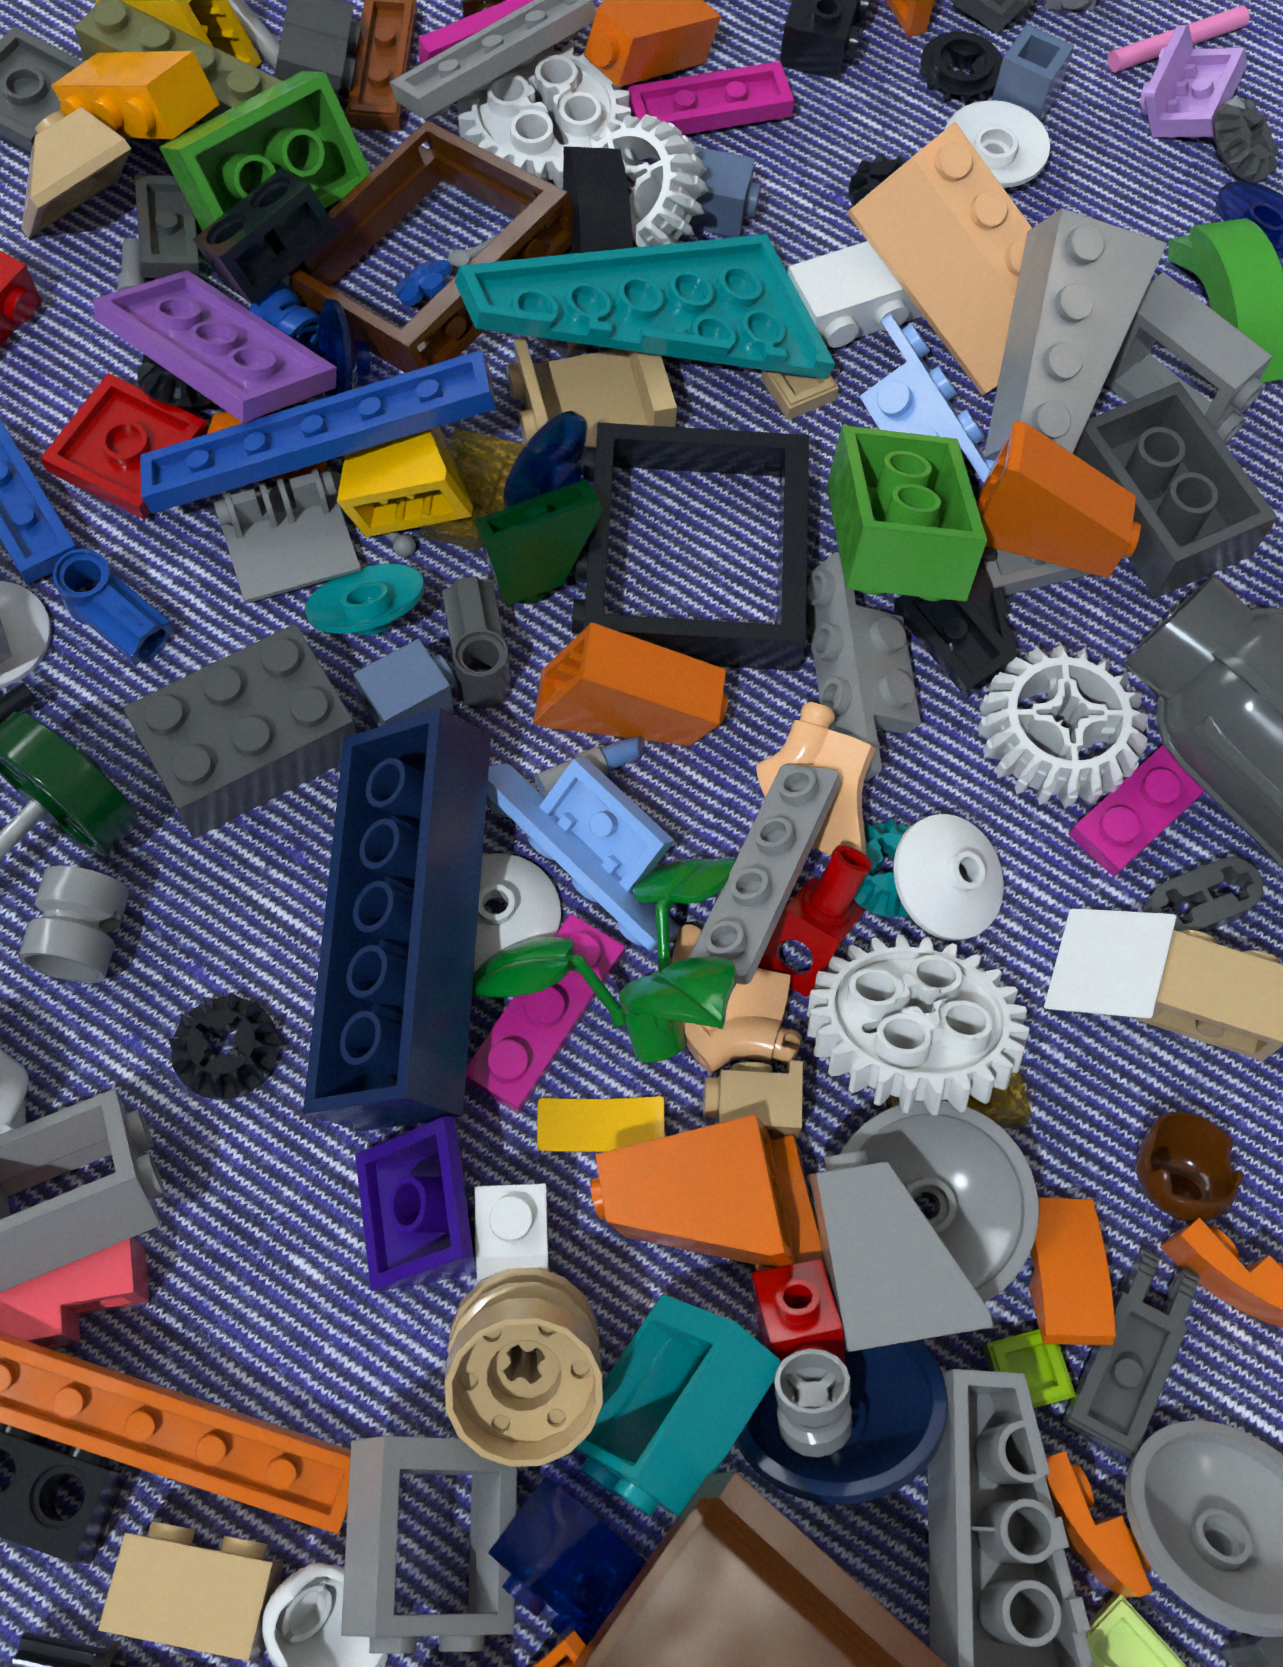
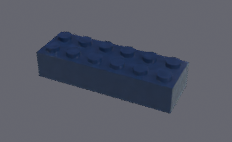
[303,708,491,1131]

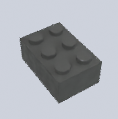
[1073,381,1277,599]
[122,623,357,839]

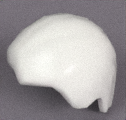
[262,1563,388,1667]

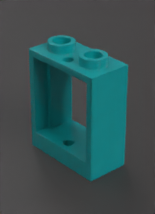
[575,1294,782,1517]

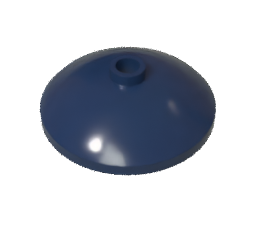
[735,1332,947,1505]

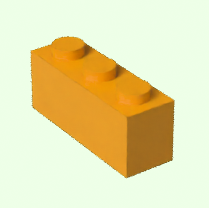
[51,51,220,139]

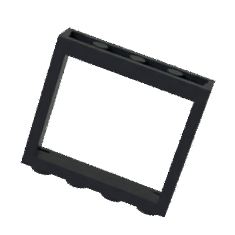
[572,423,809,671]

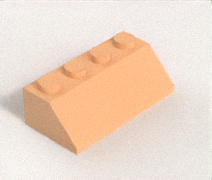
[846,122,1032,395]

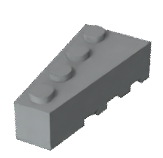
[983,208,1167,461]
[928,1369,1094,1667]

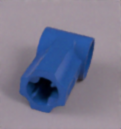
[53,548,173,665]

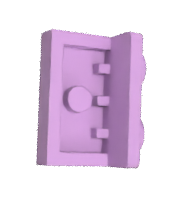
[1141,25,1247,138]

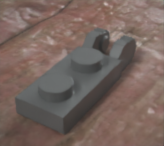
[1062,1248,1200,1459]

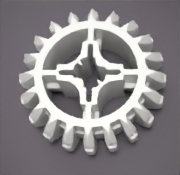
[589,114,709,248]
[978,644,1149,809]

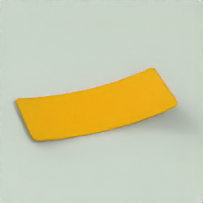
[537,1096,665,1152]

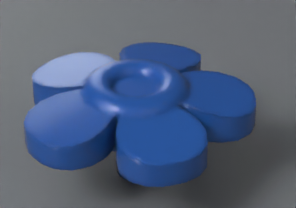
[394,260,453,307]

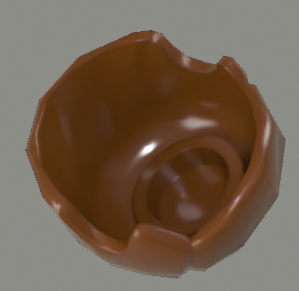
[1135,1111,1244,1222]

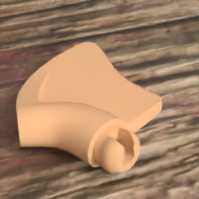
[756,702,876,856]
[671,924,802,1074]

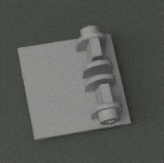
[213,468,361,604]

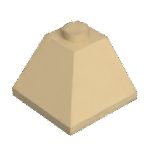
[22,107,131,238]

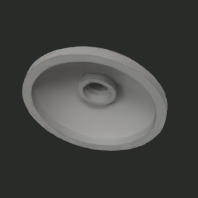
[840,1101,1039,1303]
[1125,1421,1283,1637]

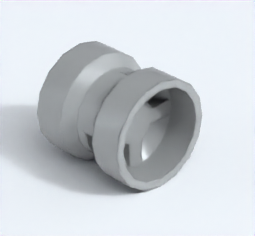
[774,1349,852,1457]

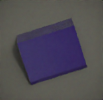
[355,1116,477,1291]

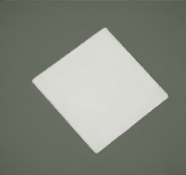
[1044,908,1176,1019]

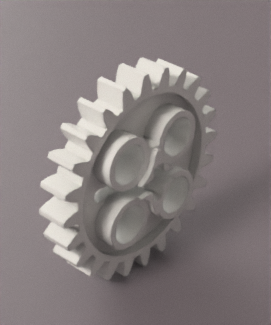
[457,42,631,189]
[807,935,1029,1116]

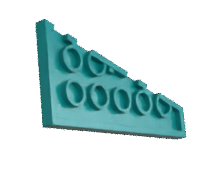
[455,234,835,379]

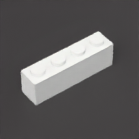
[788,241,923,348]

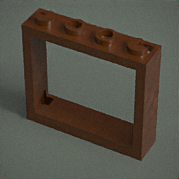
[281,120,573,373]

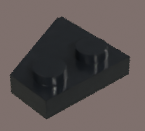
[894,546,1018,699]

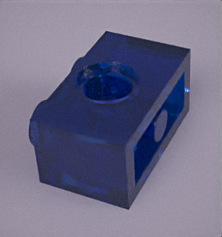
[488,1476,647,1646]

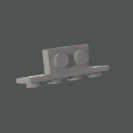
[806,552,921,782]
[689,764,841,985]

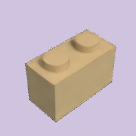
[1137,930,1283,1061]
[98,1521,284,1661]

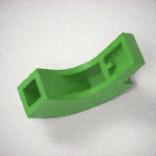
[1168,218,1283,382]

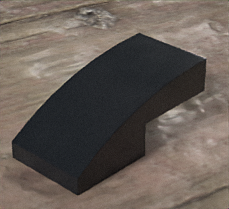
[563,146,633,254]

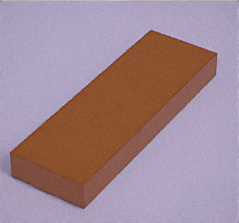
[346,0,418,131]

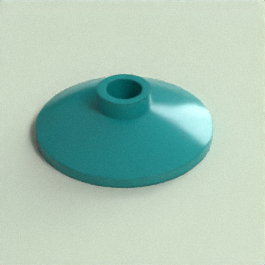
[305,564,425,636]

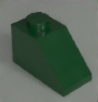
[473,479,603,606]

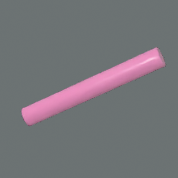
[1107,5,1250,72]

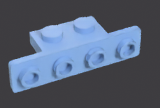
[859,314,995,483]
[486,757,681,951]

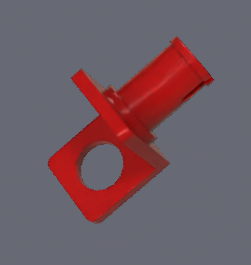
[758,845,872,997]

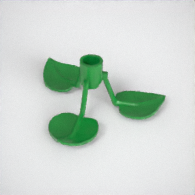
[472,857,737,1063]

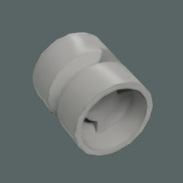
[18,865,129,983]

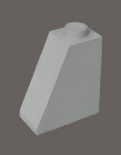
[809,1150,993,1352]

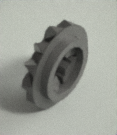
[1215,96,1278,183]

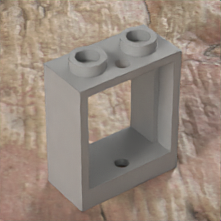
[1104,272,1272,445]
[0,1088,165,1293]
[341,1436,517,1654]

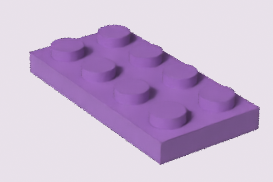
[93,270,337,423]

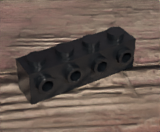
[780,0,872,80]

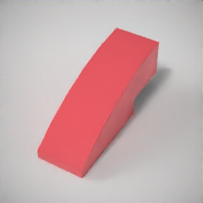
[0,1237,150,1349]

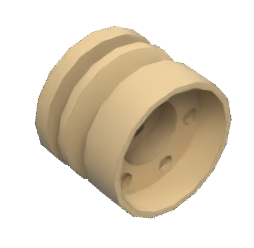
[445,1268,603,1467]

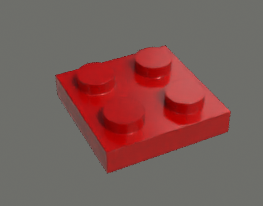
[40,373,208,520]

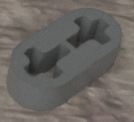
[1143,857,1264,933]

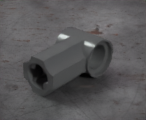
[442,576,512,708]

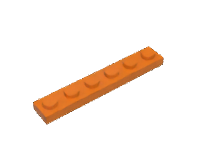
[0,1332,351,1534]

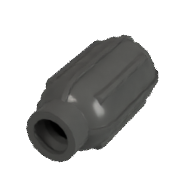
[1123,575,1283,869]

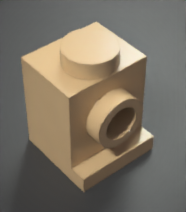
[703,1060,803,1140]

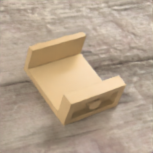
[506,337,677,467]

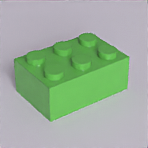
[159,71,371,231]
[827,425,987,602]

